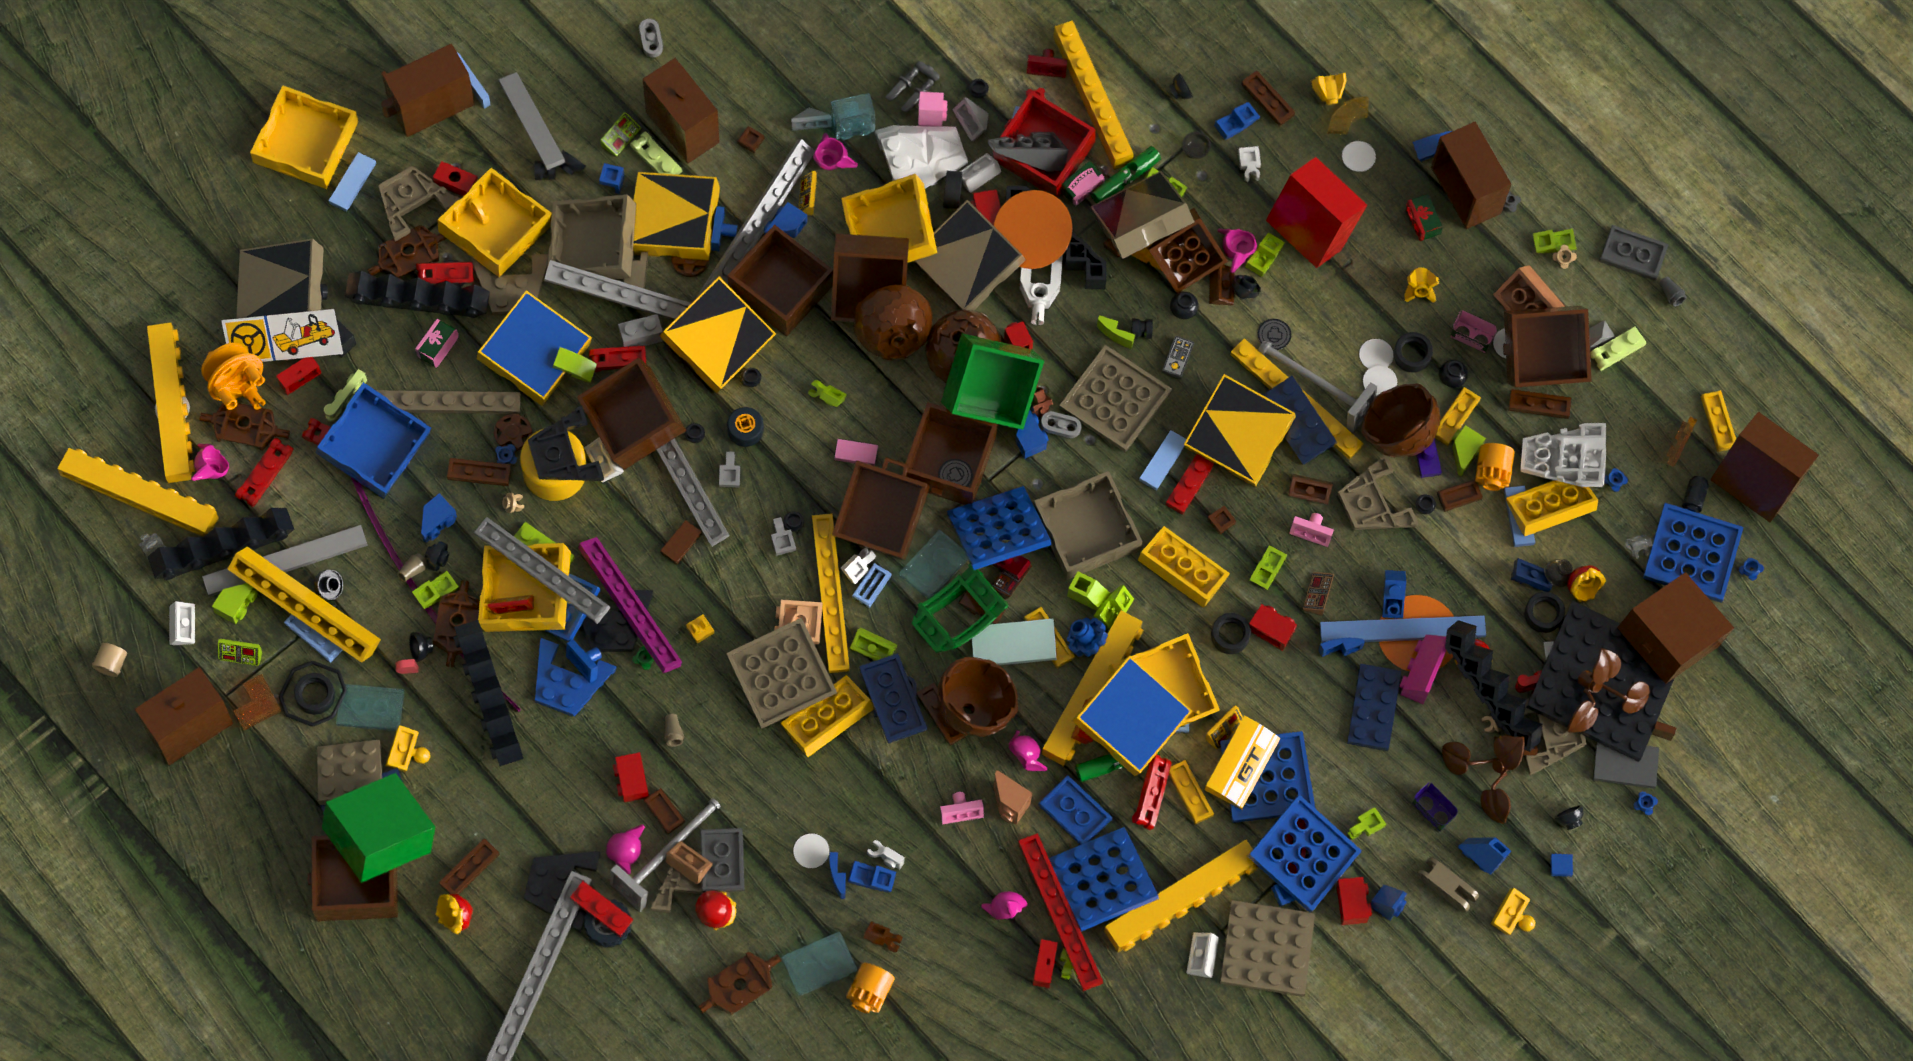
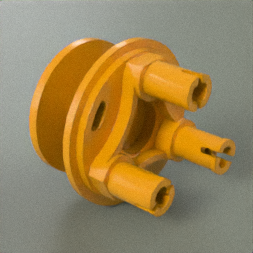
[201,343,265,410]

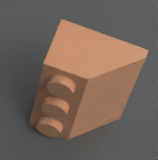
[1493,265,1565,311]

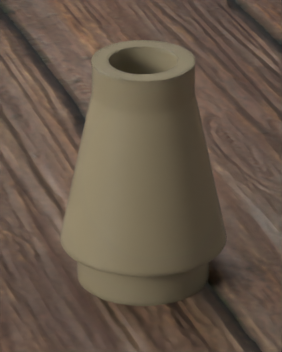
[397,553,428,582]
[664,714,685,747]

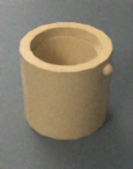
[92,643,127,677]

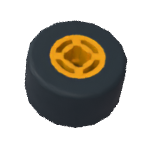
[727,407,764,447]

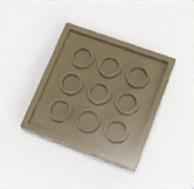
[1059,345,1172,453]
[726,618,837,729]
[1220,900,1315,997]

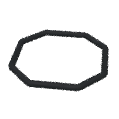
[279,661,347,727]

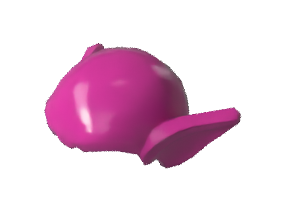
[813,133,858,171]
[1218,228,1257,273]
[191,443,229,481]
[1009,730,1047,771]
[606,824,645,874]
[981,891,1027,920]

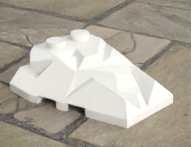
[874,125,968,189]
[1521,423,1606,487]

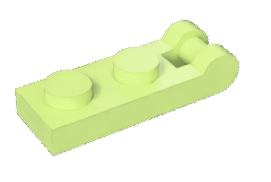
[630,131,682,175]
[1590,327,1647,371]
[324,369,367,423]

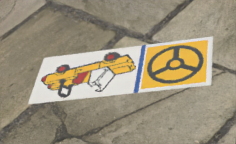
[221,309,343,362]

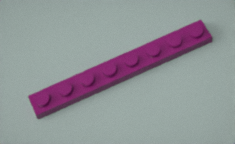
[578,537,682,673]

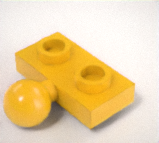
[385,725,430,772]
[1490,888,1535,935]

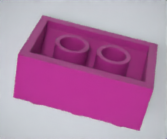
[1399,635,1446,705]

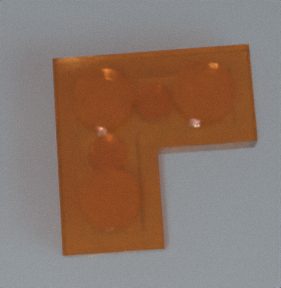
[1666,416,1697,467]
[234,674,281,730]

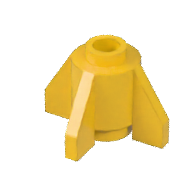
[1311,73,1346,105]
[1404,267,1439,303]

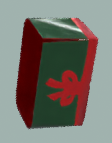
[1405,194,1443,241]

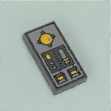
[1162,335,1194,380]

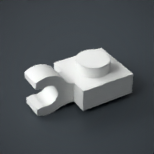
[841,548,876,584]
[867,840,905,870]

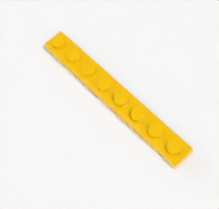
[1230,338,1364,460]
[812,514,850,673]

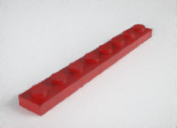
[1018,833,1103,991]

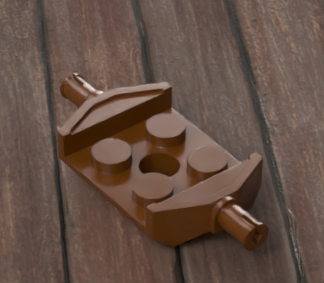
[367,225,447,279]
[199,403,290,451]
[433,580,480,668]
[698,951,782,1015]

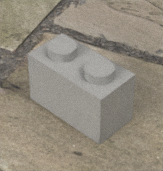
[618,314,664,347]

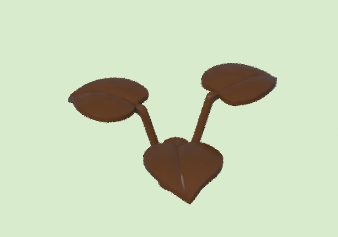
[1566,648,1650,733]
[1442,735,1524,824]

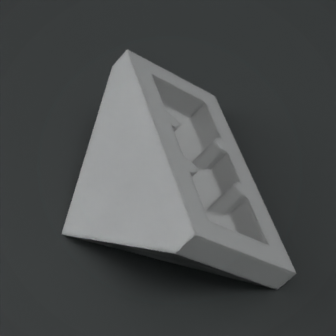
[953,98,989,141]
[792,108,831,131]
[1589,320,1615,350]

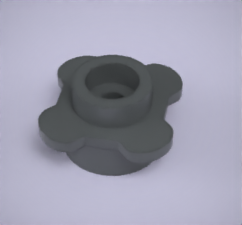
[1503,191,1521,212]

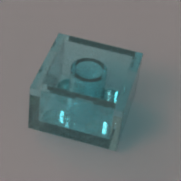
[831,93,875,140]

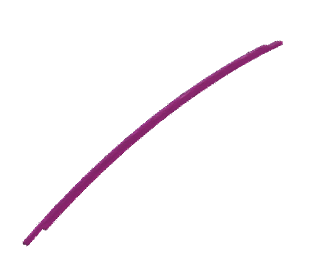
[351,477,521,712]

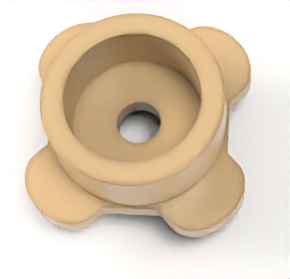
[1552,245,1577,269]

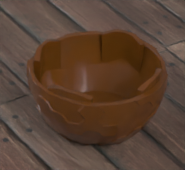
[853,285,933,361]
[925,310,1005,383]
[1361,383,1440,458]
[937,657,1018,737]

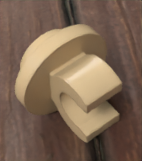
[502,493,524,513]
[1482,716,1502,733]

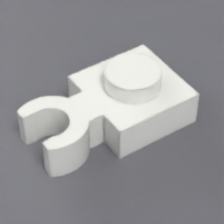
[1238,146,1261,182]

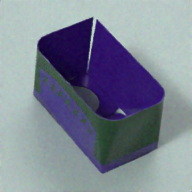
[1412,782,1458,832]

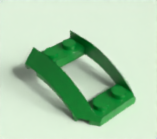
[912,564,1008,653]

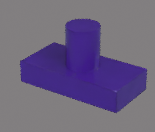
[1416,439,1442,478]

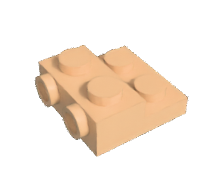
[774,600,822,644]

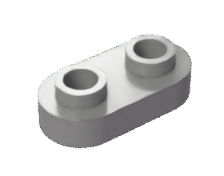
[639,19,663,57]
[1041,411,1081,438]

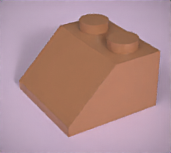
[993,770,1032,825]

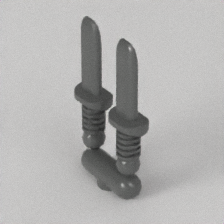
[885,61,940,112]

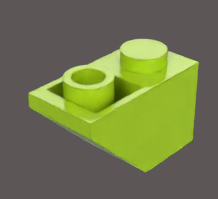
[1067,571,1111,611]
[212,583,258,624]

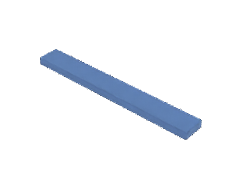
[1320,616,1486,643]

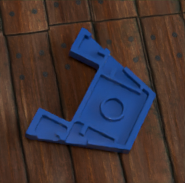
[535,638,616,717]

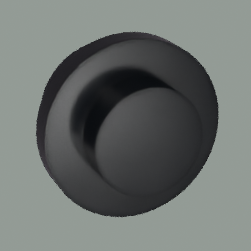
[969,79,989,98]
[741,367,761,387]
[685,423,705,443]
[1415,494,1436,515]
[784,511,804,532]

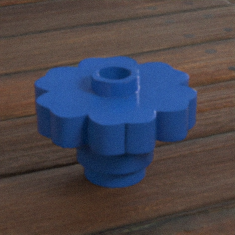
[1067,618,1108,657]

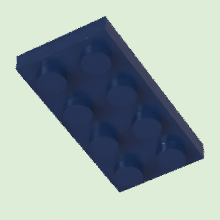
[1263,376,1337,465]
[859,653,927,744]
[1347,664,1401,751]

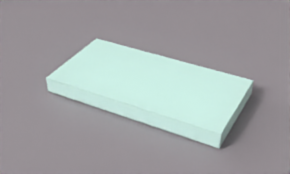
[972,619,1057,665]

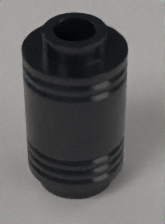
[1682,476,1709,513]

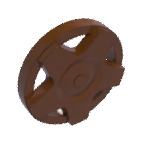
[672,256,709,277]
[494,414,532,451]

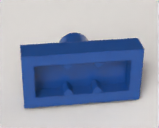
[711,206,738,251]
[566,640,602,683]

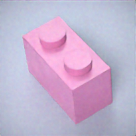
[918,92,947,127]

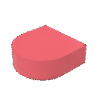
[395,659,418,674]

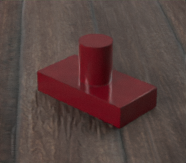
[1026,49,1068,78]
[991,555,1031,579]

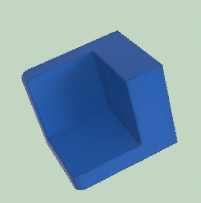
[599,163,625,194]

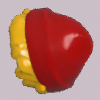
[1567,565,1606,602]
[696,890,736,930]
[436,894,473,934]

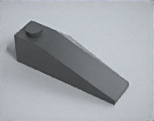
[988,132,1068,173]

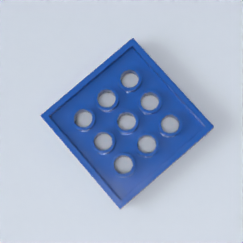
[947,486,1051,570]
[1643,503,1744,603]
[1220,731,1315,823]
[1247,794,1362,913]
[1049,827,1159,931]

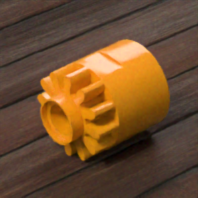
[1475,443,1515,491]
[846,963,895,1014]

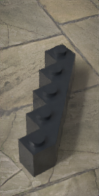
[1006,186,1106,289]
[345,271,490,318]
[147,508,295,580]
[453,620,524,766]
[1445,620,1543,752]

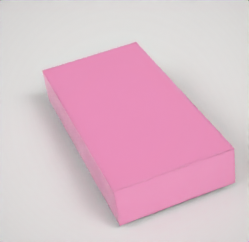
[834,439,878,466]

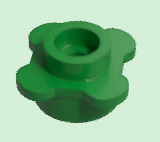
[633,646,654,670]

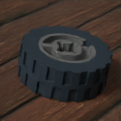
[584,898,631,948]

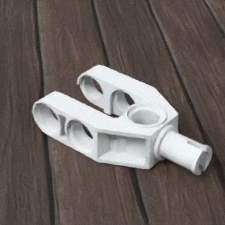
[1020,256,1062,325]

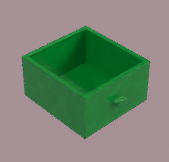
[941,333,1044,430]
[322,773,436,883]

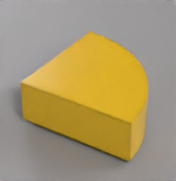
[471,197,489,225]

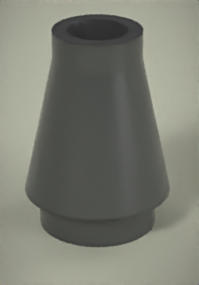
[1659,277,1687,306]

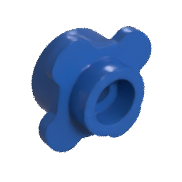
[495,444,517,464]
[1604,468,1628,492]
[1739,558,1764,581]
[1633,791,1658,816]

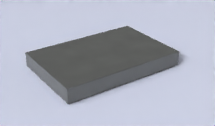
[1599,225,1669,281]
[1593,742,1659,789]
[700,828,744,893]

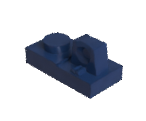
[1511,558,1553,592]

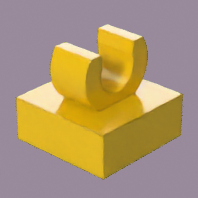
[686,615,714,644]

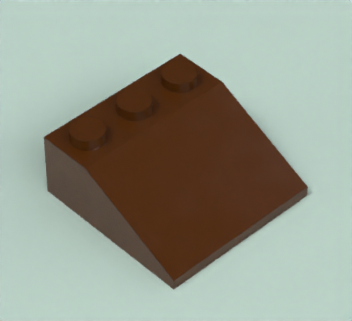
[1148,208,1228,293]

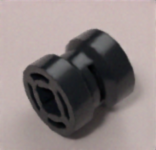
[534,160,556,180]
[1131,318,1153,339]

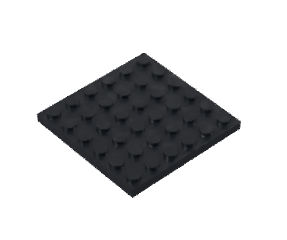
[1526,601,1674,762]

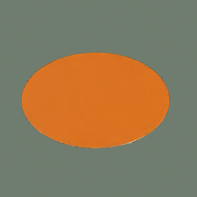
[994,190,1073,269]
[1379,595,1454,672]

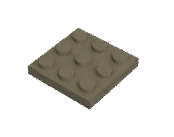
[317,740,382,805]

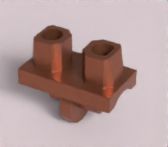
[1030,385,1053,417]

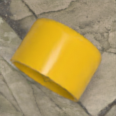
[520,428,586,501]

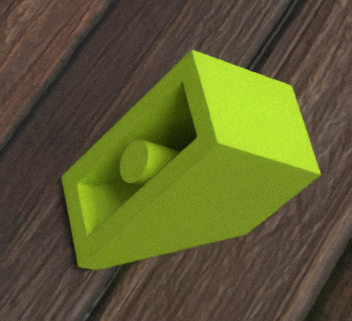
[1452,425,1486,476]

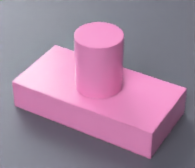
[1289,513,1334,547]
[941,792,984,824]

